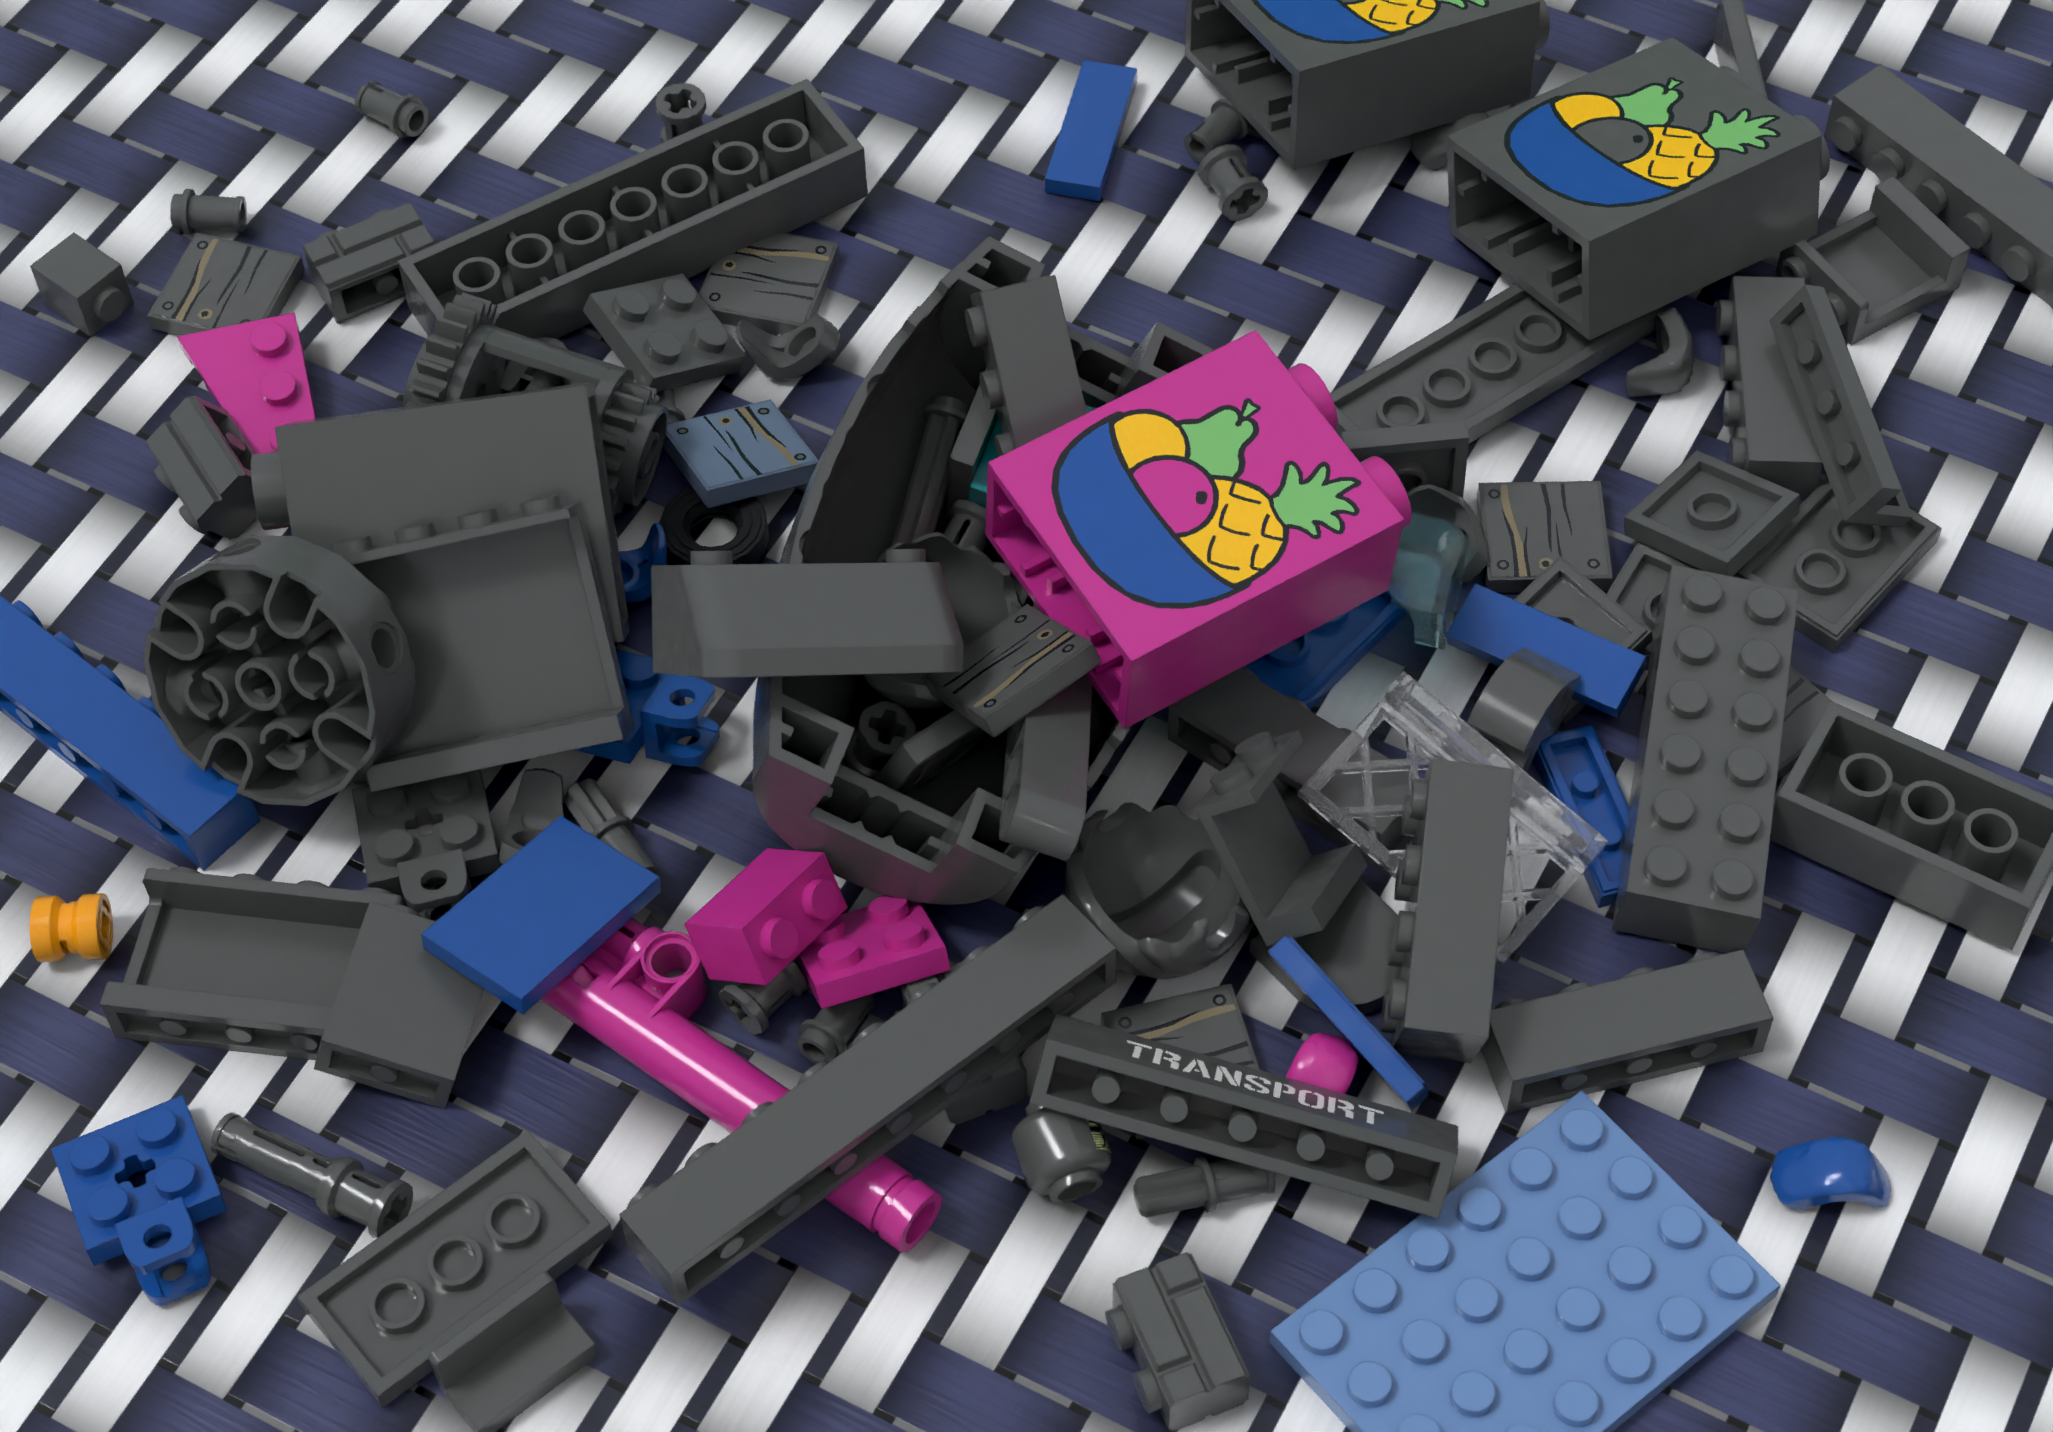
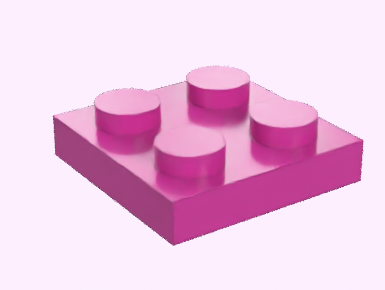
[796,895,951,1009]

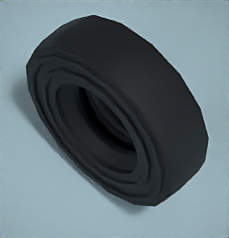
[659,486,769,565]

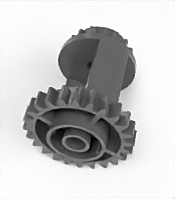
[402,292,669,515]

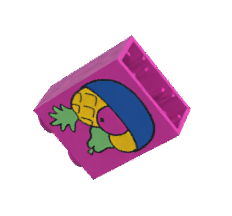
[985,330,1412,729]

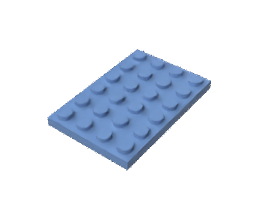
[1269,1090,1780,1432]

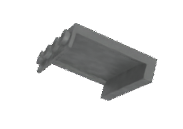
[331,494,635,792]

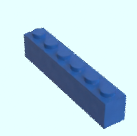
[0,595,261,871]

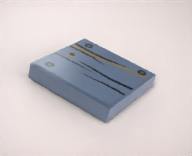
[663,399,819,508]

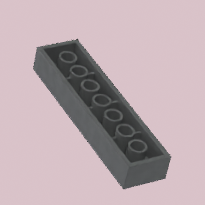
[397,79,868,362]

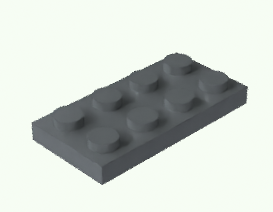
[297,1130,613,1408]

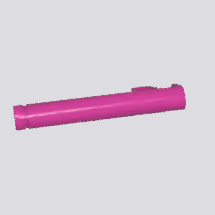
[540,917,942,1253]

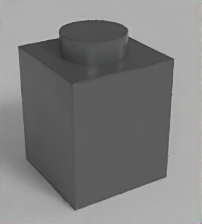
[30,232,134,337]

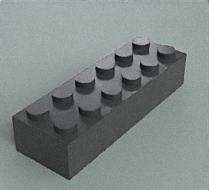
[1612,565,1799,953]

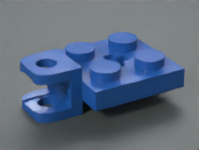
[575,649,720,767]
[51,1095,228,1306]

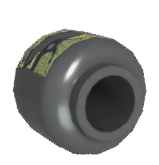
[1011,1104,1112,1203]

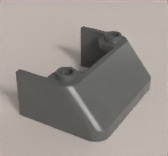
[651,549,964,678]

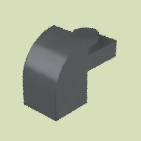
[1457,647,1581,801]

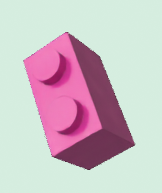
[684,848,848,985]

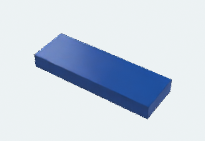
[1045,60,1137,201]
[1446,583,1647,718]
[1533,725,1629,908]
[1268,935,1429,1112]

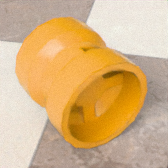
[29,893,113,963]

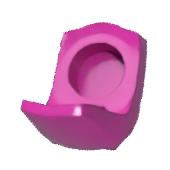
[1285,1032,1360,1094]

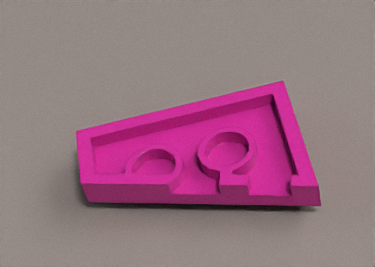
[177,313,317,454]

